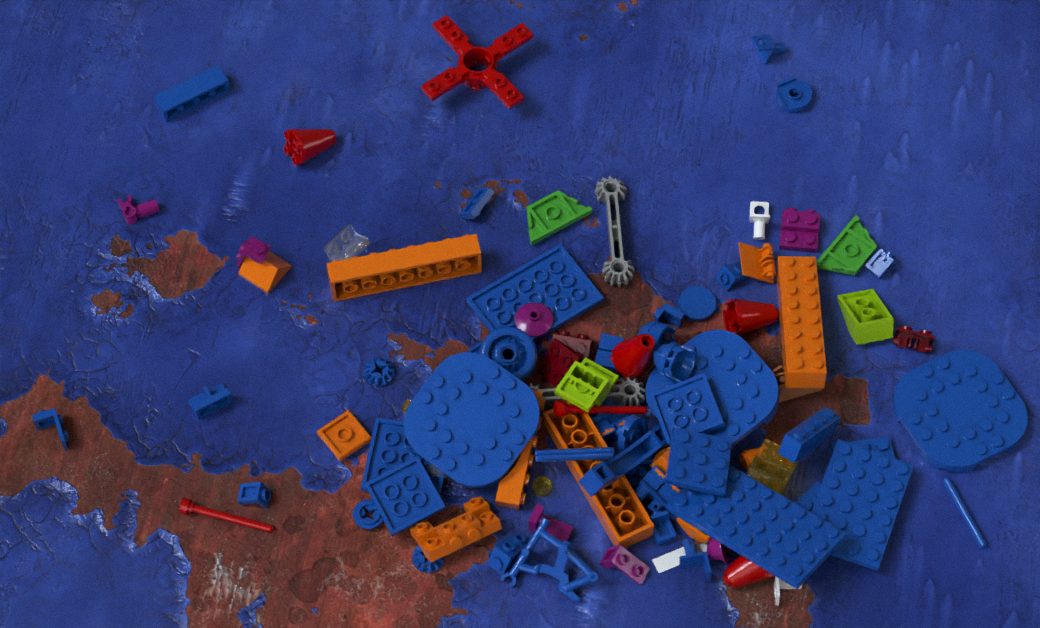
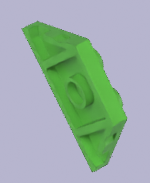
[526,190,593,245]
[816,215,877,276]

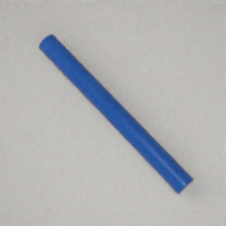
[942,477,987,549]

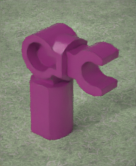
[118,195,160,224]

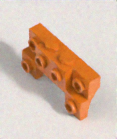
[410,496,502,562]

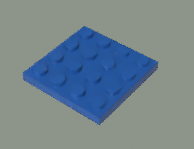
[361,418,445,497]

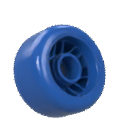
[479,327,538,382]

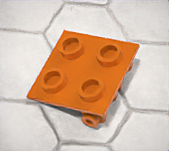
[738,242,776,284]

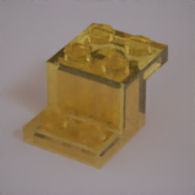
[747,439,801,496]

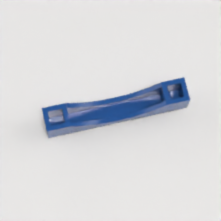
[578,424,667,497]

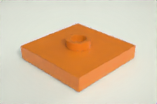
[317,410,372,462]

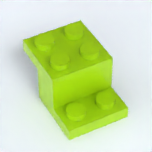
[554,357,619,413]

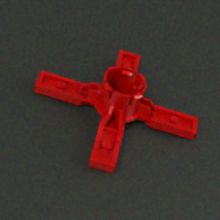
[421,15,533,110]

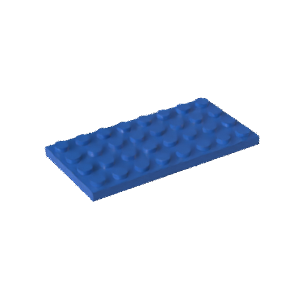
[666,465,846,589]

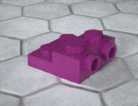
[779,207,820,253]

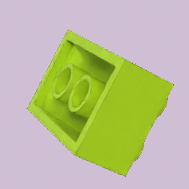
[837,289,894,345]

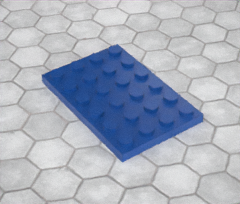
[466,244,604,357]
[811,439,914,571]

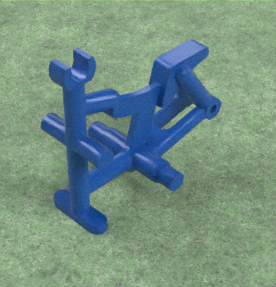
[501,517,599,601]

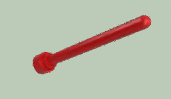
[554,401,648,417]
[179,497,274,533]

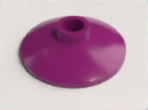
[515,303,553,337]

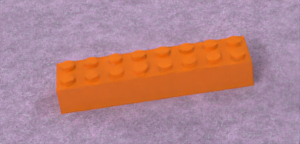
[326,234,482,302]
[776,256,827,388]
[543,402,654,548]

